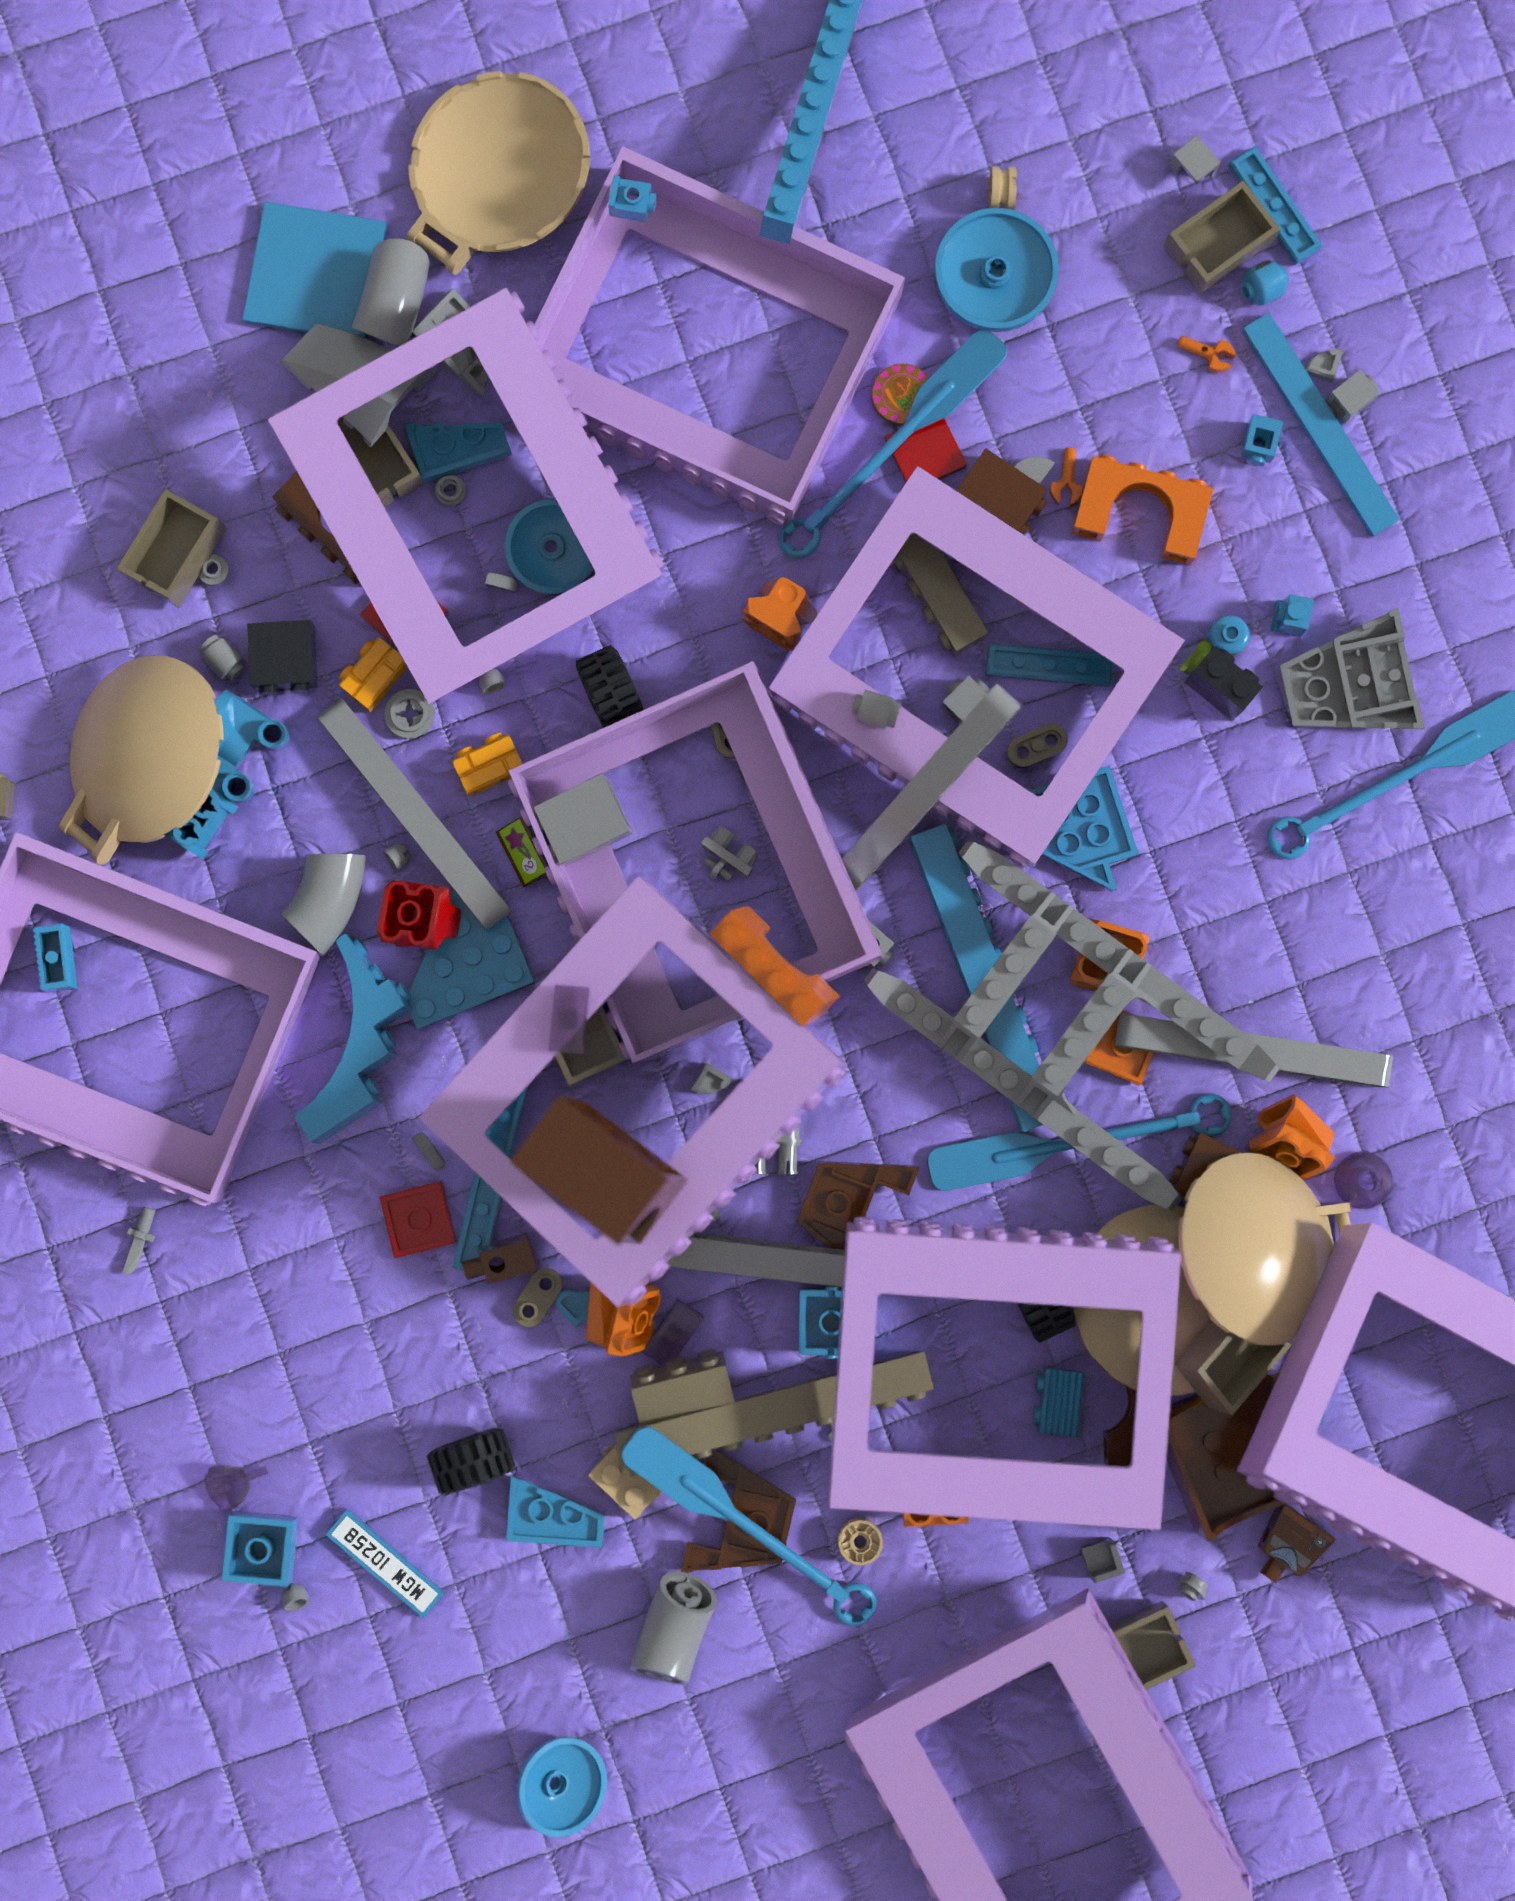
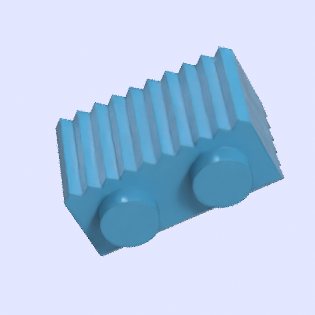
[32,924,78,993]
[1032,1367,1085,1437]

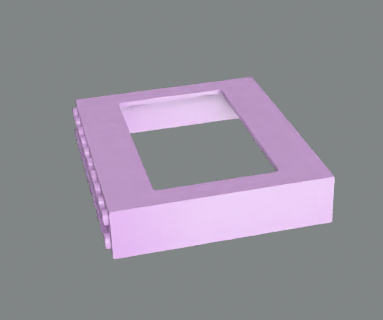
[534,146,905,526]
[268,287,664,704]
[769,466,1185,869]
[508,661,884,1063]
[0,832,322,1206]
[419,876,847,1307]
[828,1217,1181,1530]
[1237,1222,1515,1621]
[845,1588,1253,1901]

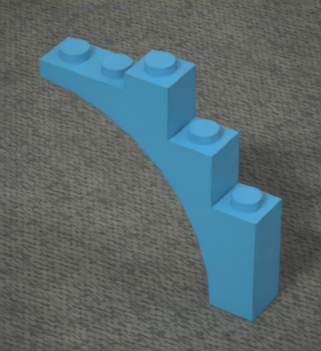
[294,933,413,1144]

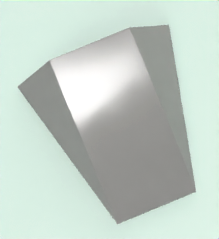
[281,323,437,447]
[1280,607,1425,729]

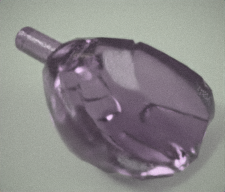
[205,1465,268,1512]

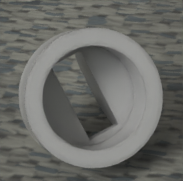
[479,668,506,695]
[383,843,411,871]
[282,1583,310,1611]

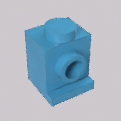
[608,175,657,223]
[1240,414,1284,466]
[1270,594,1314,637]

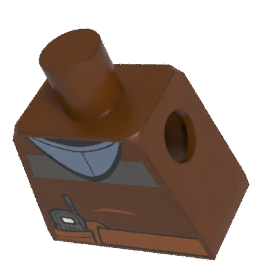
[462,1232,538,1284]
[1258,1504,1336,1583]

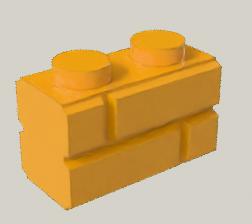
[339,637,408,713]
[452,733,523,797]

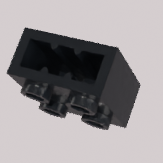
[247,620,318,695]
[1184,647,1263,721]

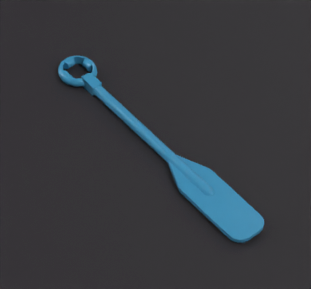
[779,330,1007,559]
[1267,690,1515,860]
[928,1094,1232,1191]
[621,1426,877,1626]

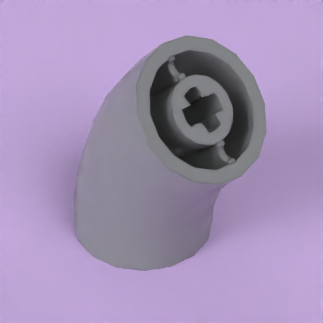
[352,238,430,346]
[280,854,366,956]
[630,1571,717,1685]

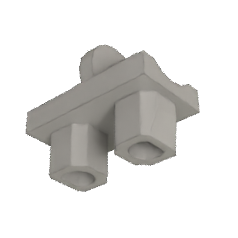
[701,826,758,882]

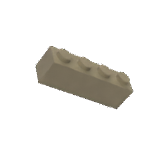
[892,534,988,656]

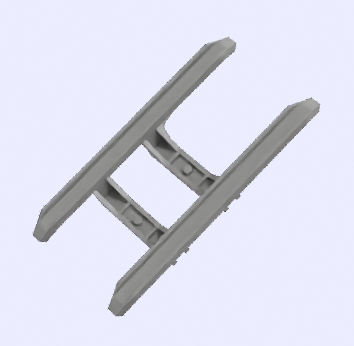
[864,840,1279,1211]

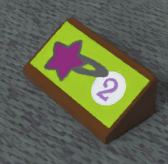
[496,816,547,888]

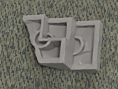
[411,288,488,396]

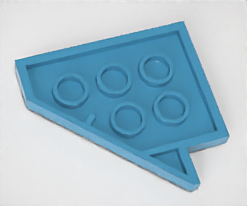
[1029,765,1139,892]
[408,889,535,1030]

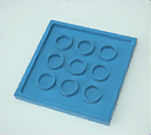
[243,201,387,339]

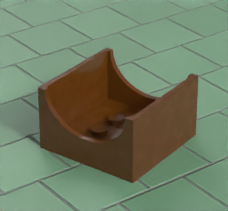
[510,1096,688,1246]
[1166,1369,1287,1542]

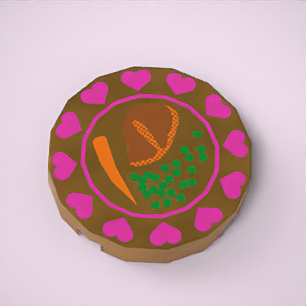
[872,364,929,426]

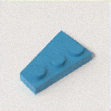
[404,423,512,483]
[506,1475,605,1548]

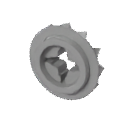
[384,689,435,739]

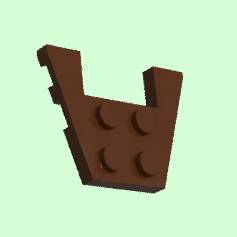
[797,1161,919,1250]
[681,1449,796,1573]

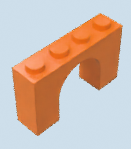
[1071,454,1213,566]
[709,906,840,1027]

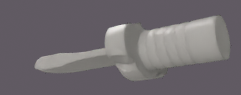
[123,1207,156,1275]

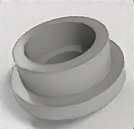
[435,475,466,506]
[199,554,229,586]
[1176,1572,1208,1601]

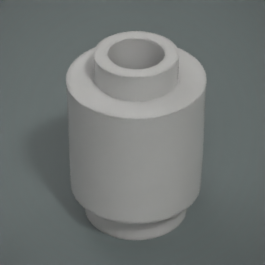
[198,634,245,681]
[852,690,901,729]

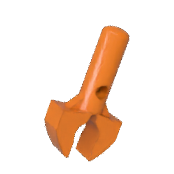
[1177,336,1236,374]
[1050,447,1083,507]

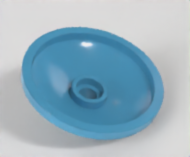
[505,499,593,594]
[517,1737,607,1837]

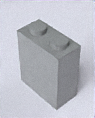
[534,774,634,866]

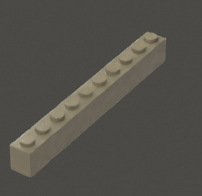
[612,1351,934,1477]

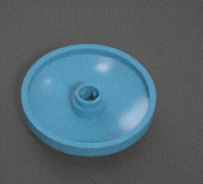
[934,208,1059,332]

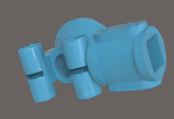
[164,689,290,859]

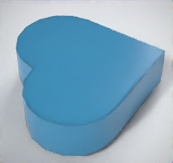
[556,1289,590,1328]

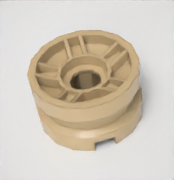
[988,166,1017,210]
[837,1517,883,1566]

